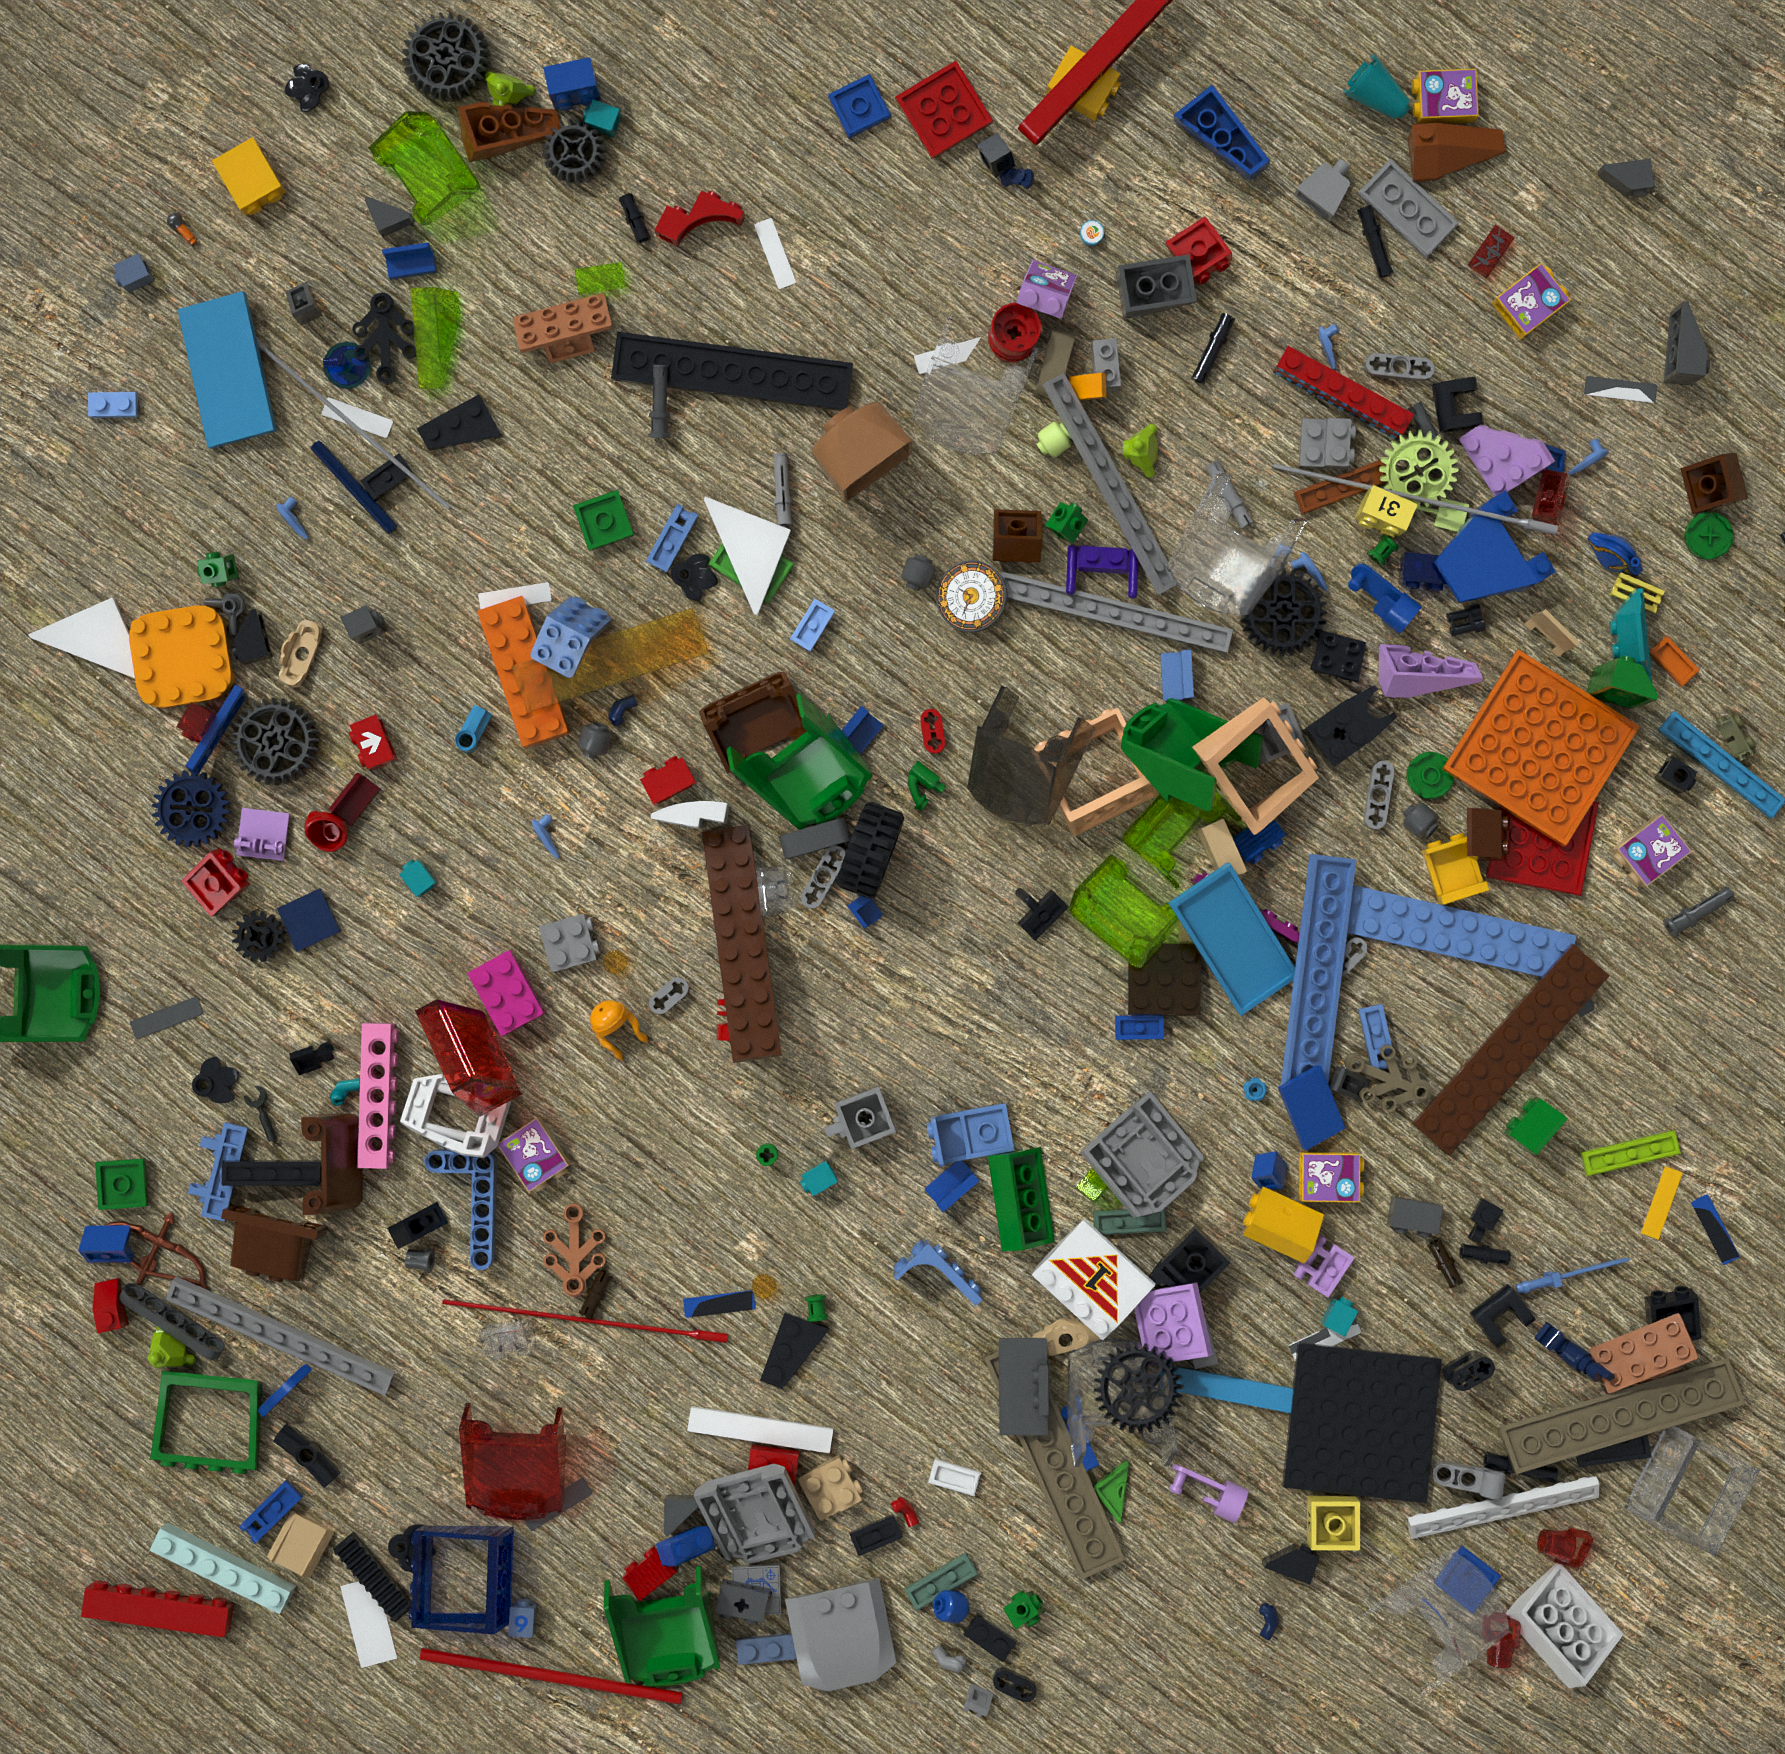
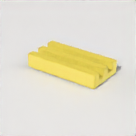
[1610,572,1665,614]

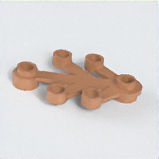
[543,1203,606,1297]

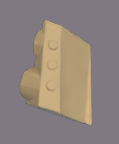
[267,1510,335,1578]

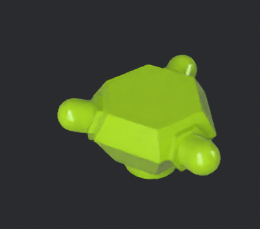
[484,71,536,106]
[1123,424,1158,478]
[148,1326,195,1368]

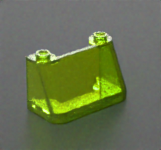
[368,111,480,225]
[1069,854,1180,968]

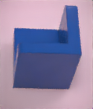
[847,896,883,929]
[1251,1151,1288,1190]

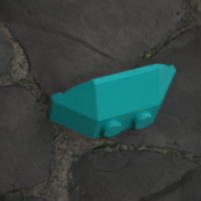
[1609,588,1653,684]

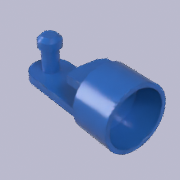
[1348,564,1422,634]

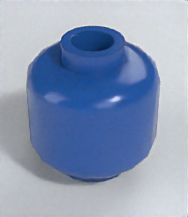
[933,1590,969,1624]

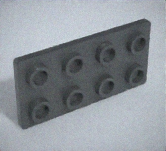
[999,1338,1049,1435]

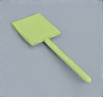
[1417,498,1469,532]

